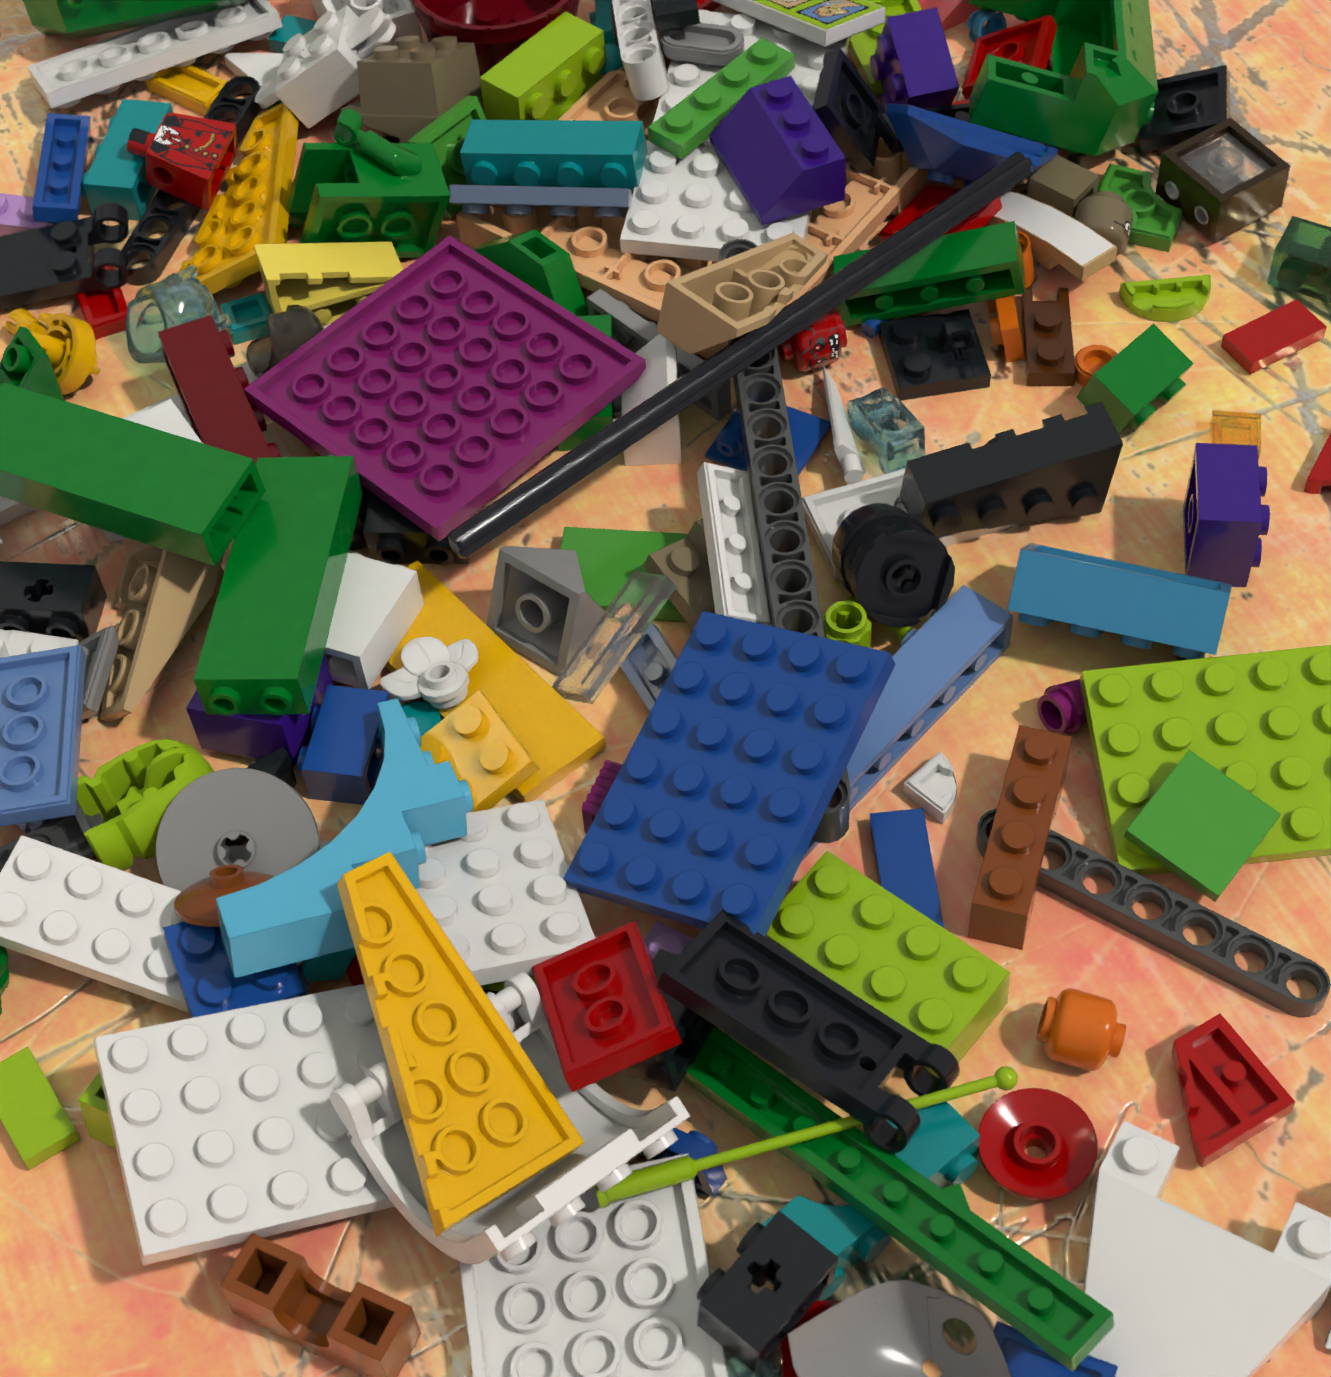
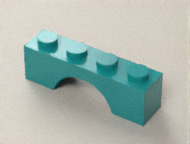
[763,1101,981,1300]

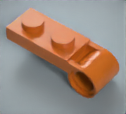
[987,231,1036,363]

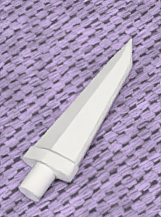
[823,366,865,484]

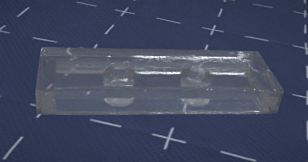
[552,572,677,704]

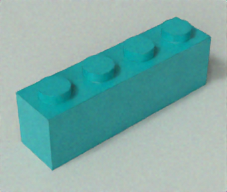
[460,120,647,191]

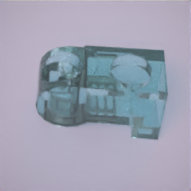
[846,387,925,474]

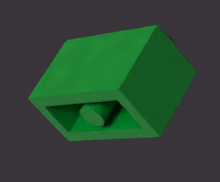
[1076,323,1194,434]

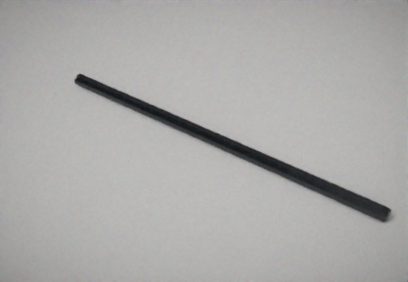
[447,152,1032,558]

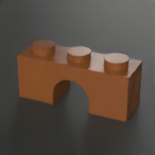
[220,1233,421,1377]

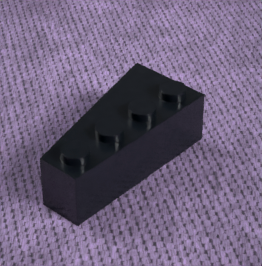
[900,402,1123,535]

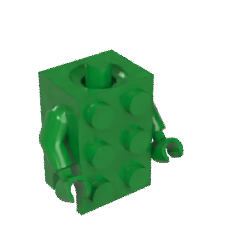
[288,108,450,258]

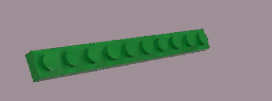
[683,1026,1114,1372]

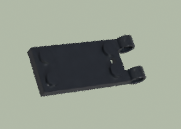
[0,203,129,310]
[657,909,960,1153]

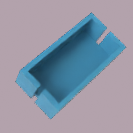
[1007,543,1232,659]

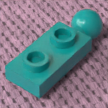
[589,0,623,76]

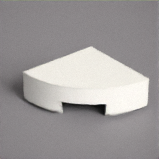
[903,752,957,824]

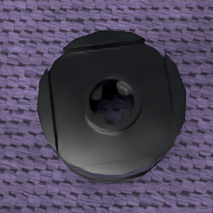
[832,503,955,627]

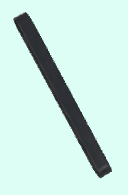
[121,76,261,286]

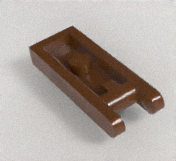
[1021,288,1075,386]

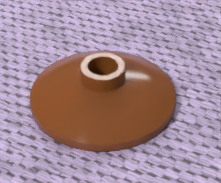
[174,864,275,927]

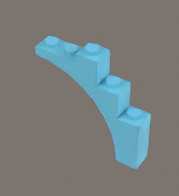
[216,698,473,978]

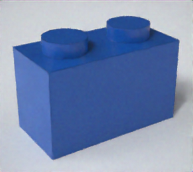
[297,685,390,805]

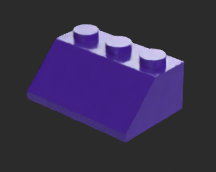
[710,76,846,226]

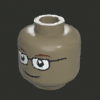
[1074,191,1134,256]

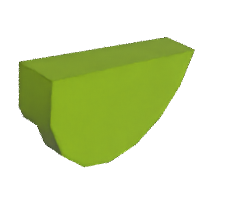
[1119,274,1211,322]

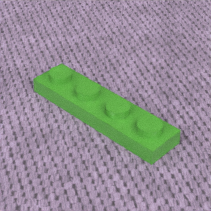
[648,38,795,159]

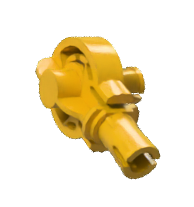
[5,308,100,395]

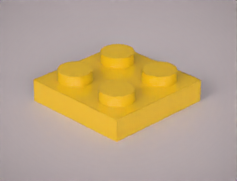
[420,690,540,812]

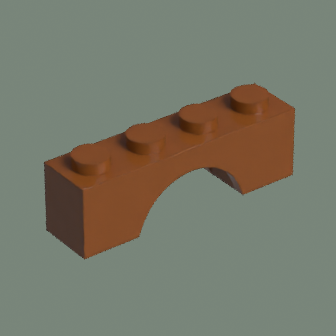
[968,725,1072,950]

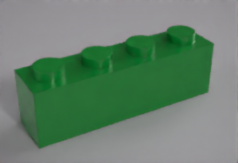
[833,221,1026,327]

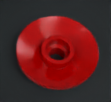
[978,1088,1098,1201]

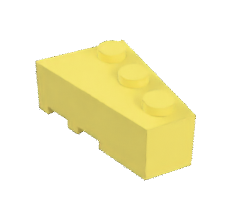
[254,242,403,345]

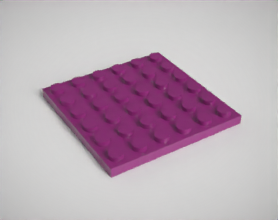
[244,235,646,542]

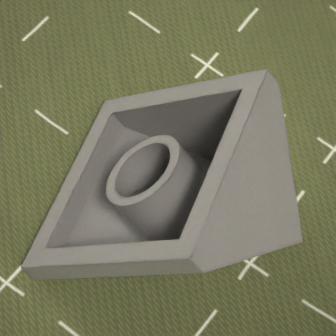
[486,546,607,678]

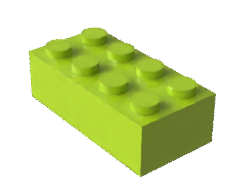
[765,851,1010,1077]

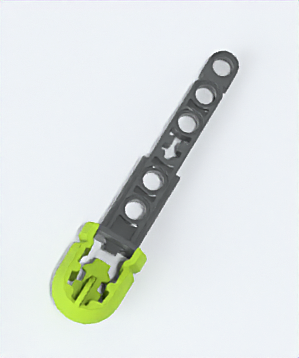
[0,739,214,873]

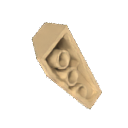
[656,233,827,355]
[100,543,224,722]

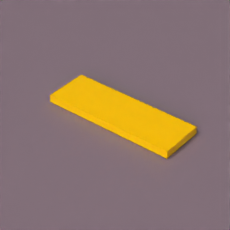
[385,560,606,802]

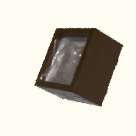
[1155,118,1290,243]

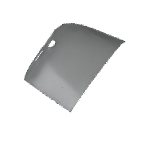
[787,1279,1012,1377]

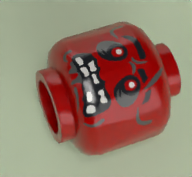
[777,311,847,371]

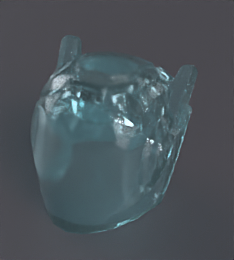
[126,265,232,364]

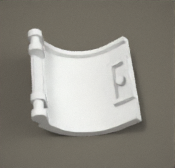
[330,972,690,1264]

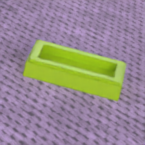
[0,1046,81,1170]

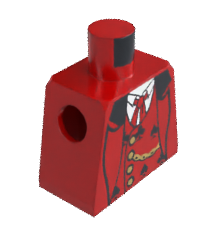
[127,113,236,210]

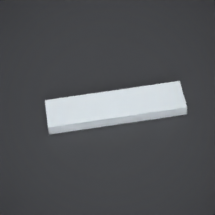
[697,462,772,626]

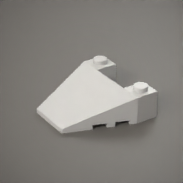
[1083,1120,1331,1377]

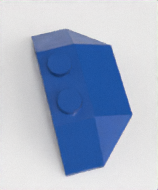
[886,103,1059,191]

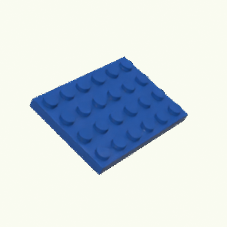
[563,611,896,936]

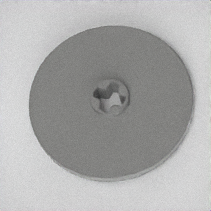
[156,768,320,891]

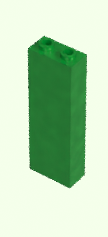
[0,382,266,566]
[193,456,363,716]

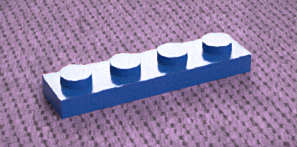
[32,113,91,225]

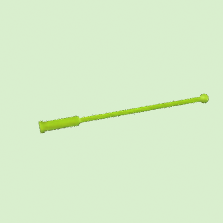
[594,1066,1018,1209]

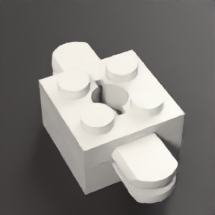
[255,5,396,129]

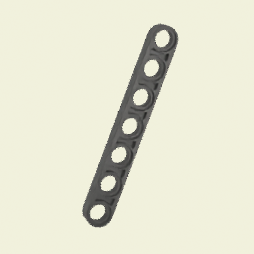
[976,808,1331,1017]

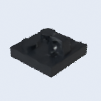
[812,47,885,173]
[1139,65,1230,152]
[879,309,991,401]

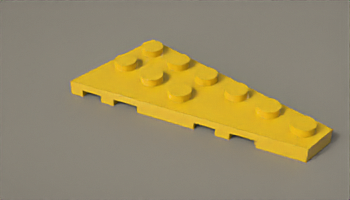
[164,102,299,313]
[337,852,585,1238]

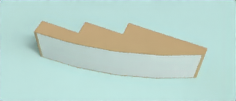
[984,191,1117,281]

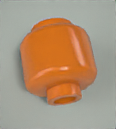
[1036,988,1126,1071]

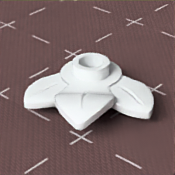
[380,636,479,709]

